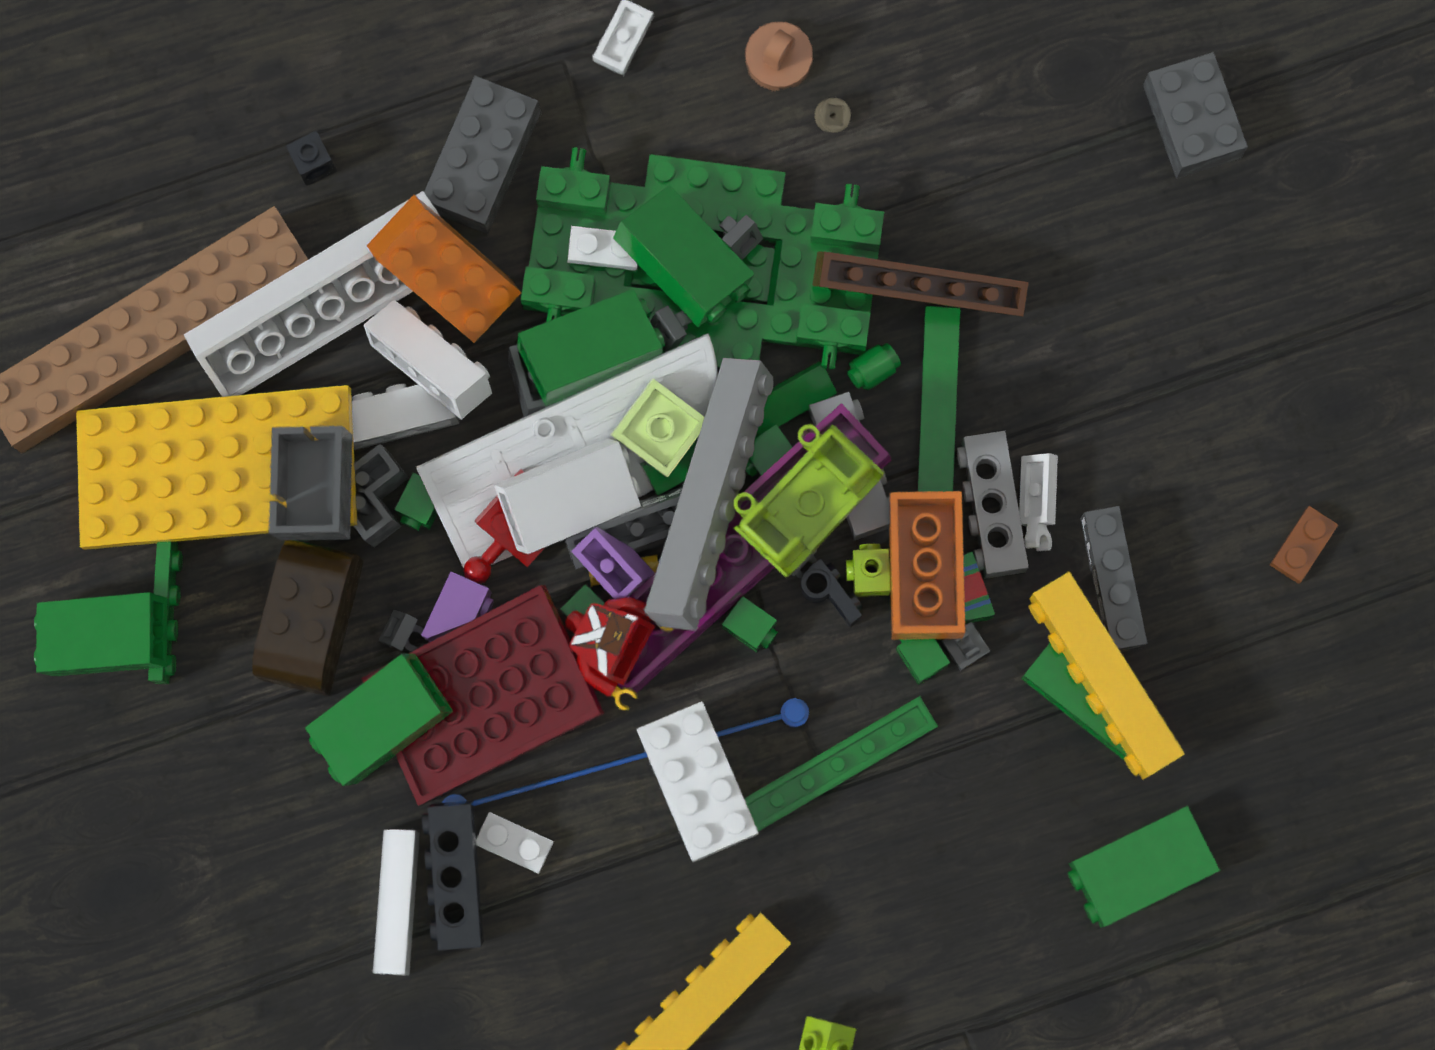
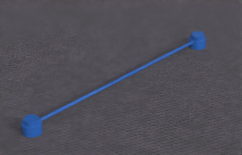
[442,698,809,806]

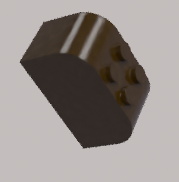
[252,540,364,697]

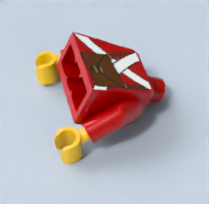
[565,597,674,710]

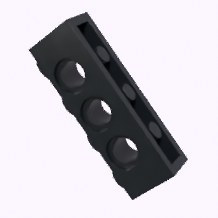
[422,801,484,950]

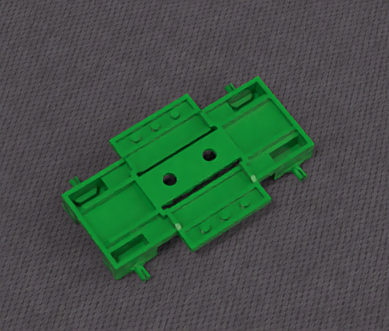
[521,148,884,370]

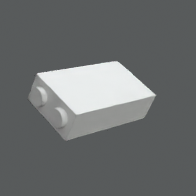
[494,439,641,554]

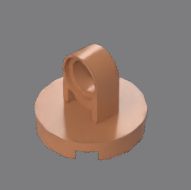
[746,22,812,91]

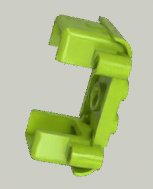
[734,424,884,577]

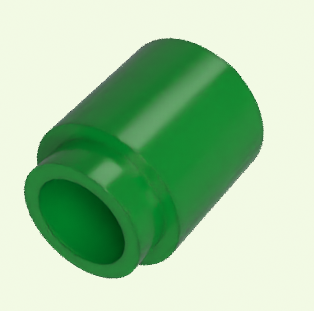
[847,343,901,391]

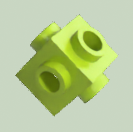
[846,544,890,597]
[799,1016,856,1050]

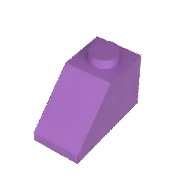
[571,527,655,599]
[421,572,494,642]

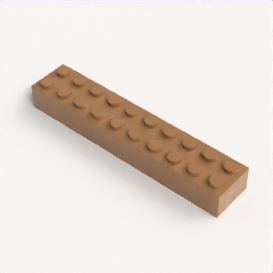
[0,206,308,453]

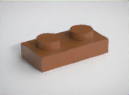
[1269,506,1338,584]

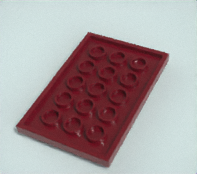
[361,585,605,806]

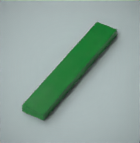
[917,306,960,492]
[640,362,837,496]
[744,696,938,832]

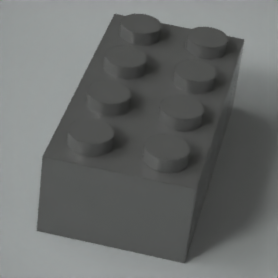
[424,76,541,235]

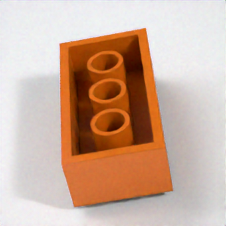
[366,194,521,343]
[889,491,965,640]

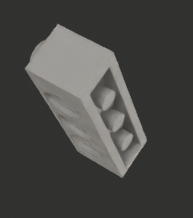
[957,431,1029,579]

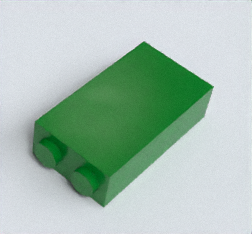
[613,185,755,327]
[517,288,665,407]
[34,593,167,676]
[305,654,453,786]
[1067,806,1220,928]

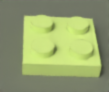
[611,379,705,477]

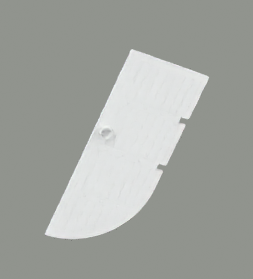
[416,334,718,568]

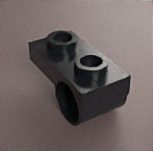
[800,559,863,628]

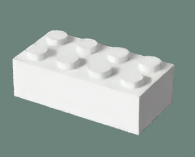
[637,701,758,863]

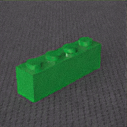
[1021,643,1128,761]

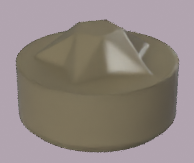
[815,98,851,133]

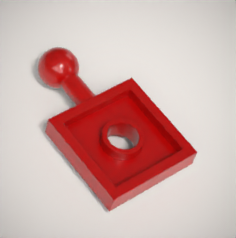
[463,469,545,584]

